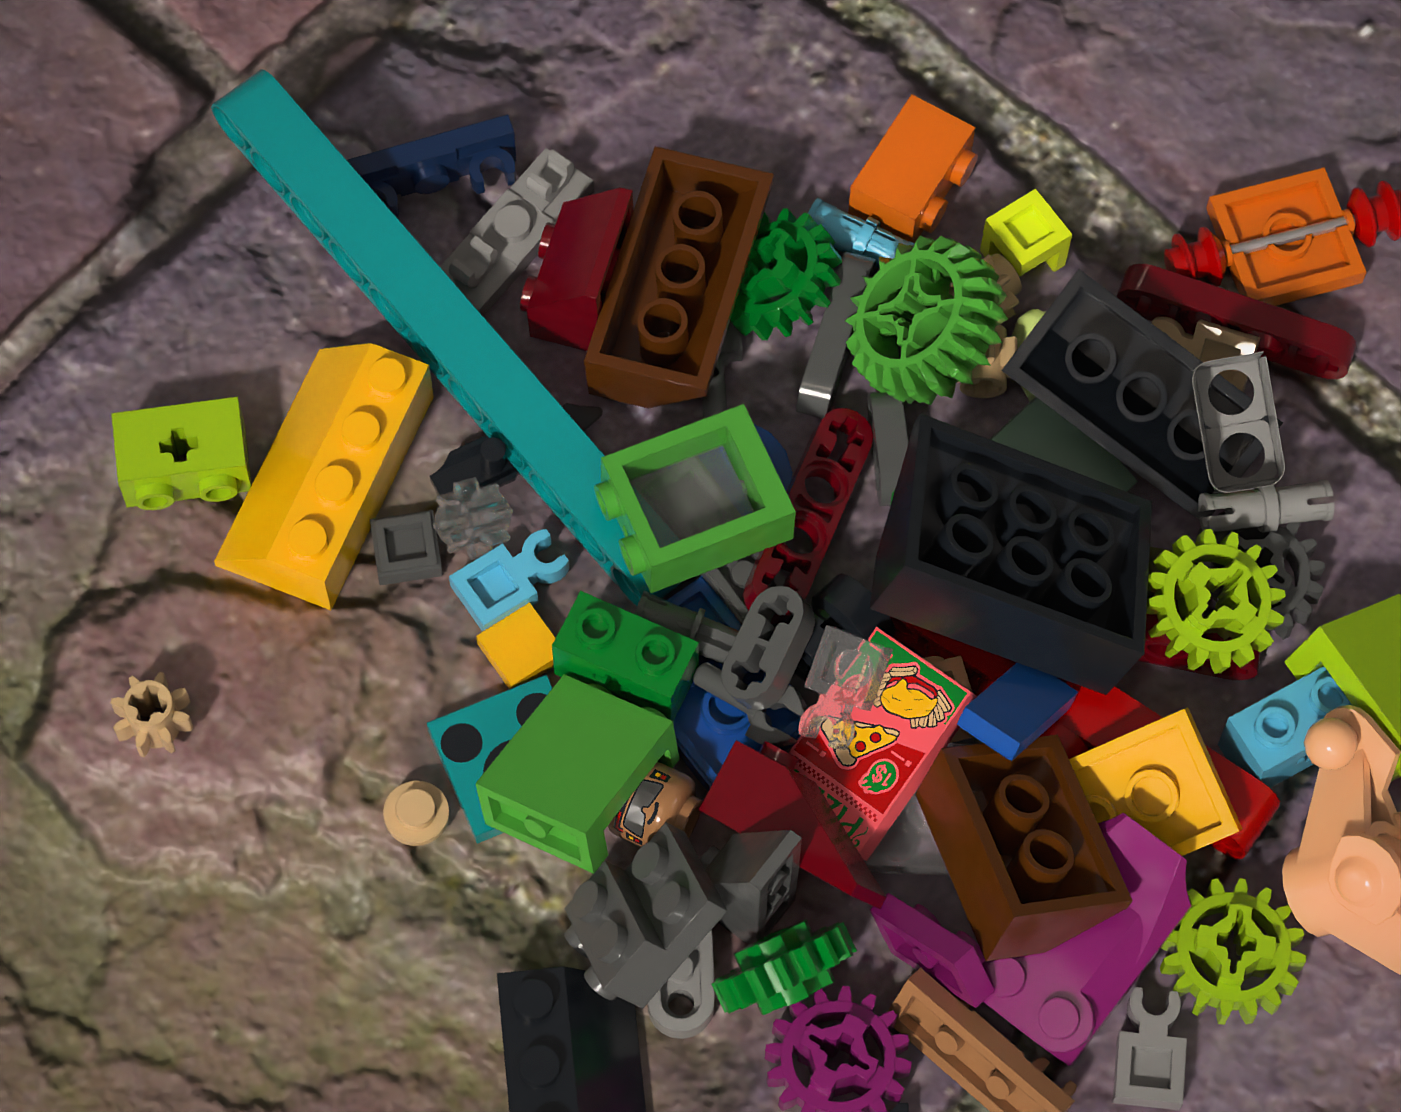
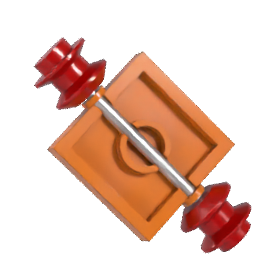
[1164,167,1401,306]

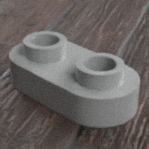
[647,929,714,1039]

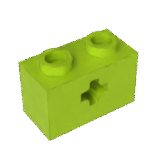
[111,397,252,510]

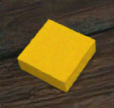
[476,602,556,690]

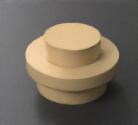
[383,781,449,846]

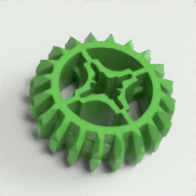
[845,235,1008,405]

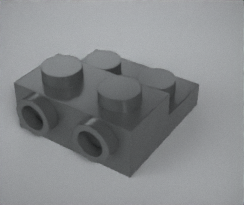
[564,822,728,1009]

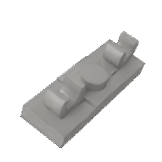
[440,148,594,316]

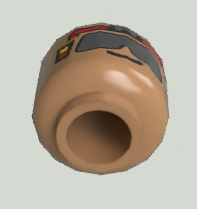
[607,762,703,847]

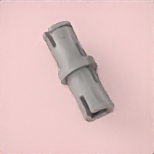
[1198,479,1334,533]

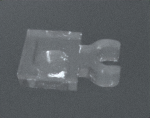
[798,625,893,750]

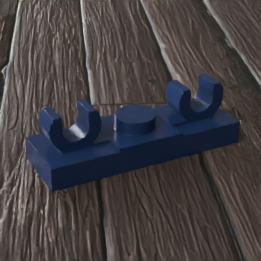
[347,114,517,217]

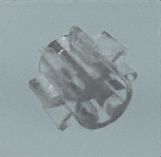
[433,477,513,560]

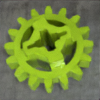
[1146,529,1286,674]
[1160,878,1306,1025]

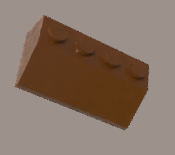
[584,146,774,409]

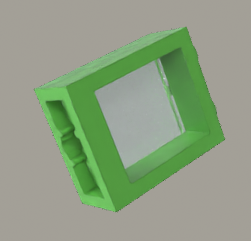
[594,404,796,593]

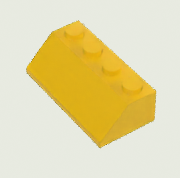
[214,343,434,610]

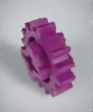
[765,986,912,1112]

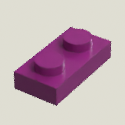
[870,893,995,1008]

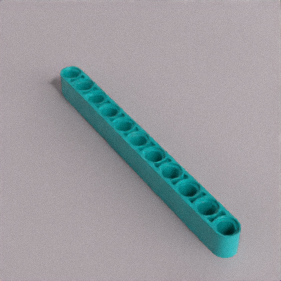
[211,69,683,606]

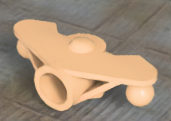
[1282,705,1401,975]

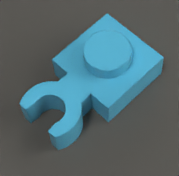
[449,529,569,632]

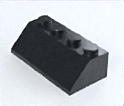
[1001,269,1283,520]
[497,966,646,1112]

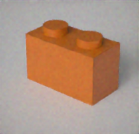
[848,94,978,243]

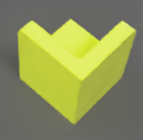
[980,188,1072,276]

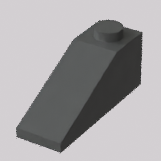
[700,830,802,945]

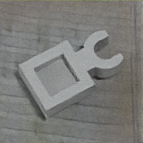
[1112,987,1187,1110]

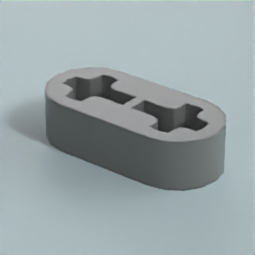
[867,392,908,506]
[721,586,815,711]

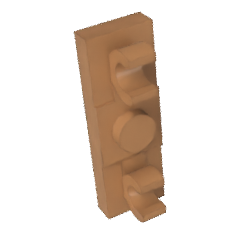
[887,968,1077,1112]

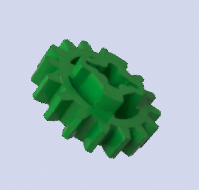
[730,208,842,340]
[711,919,857,1015]

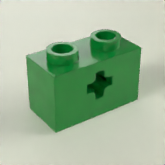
[552,591,699,721]

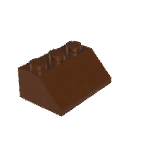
[915,735,1133,961]

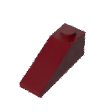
[699,740,887,909]

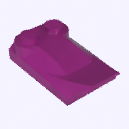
[982,813,1192,1066]

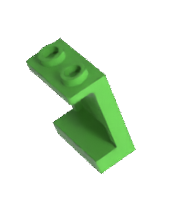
[475,674,679,874]

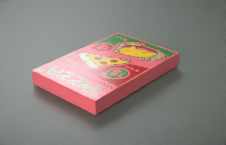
[789,627,977,861]

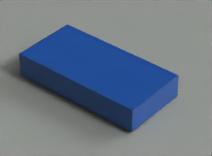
[957,663,1078,761]

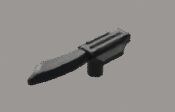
[430,403,603,504]

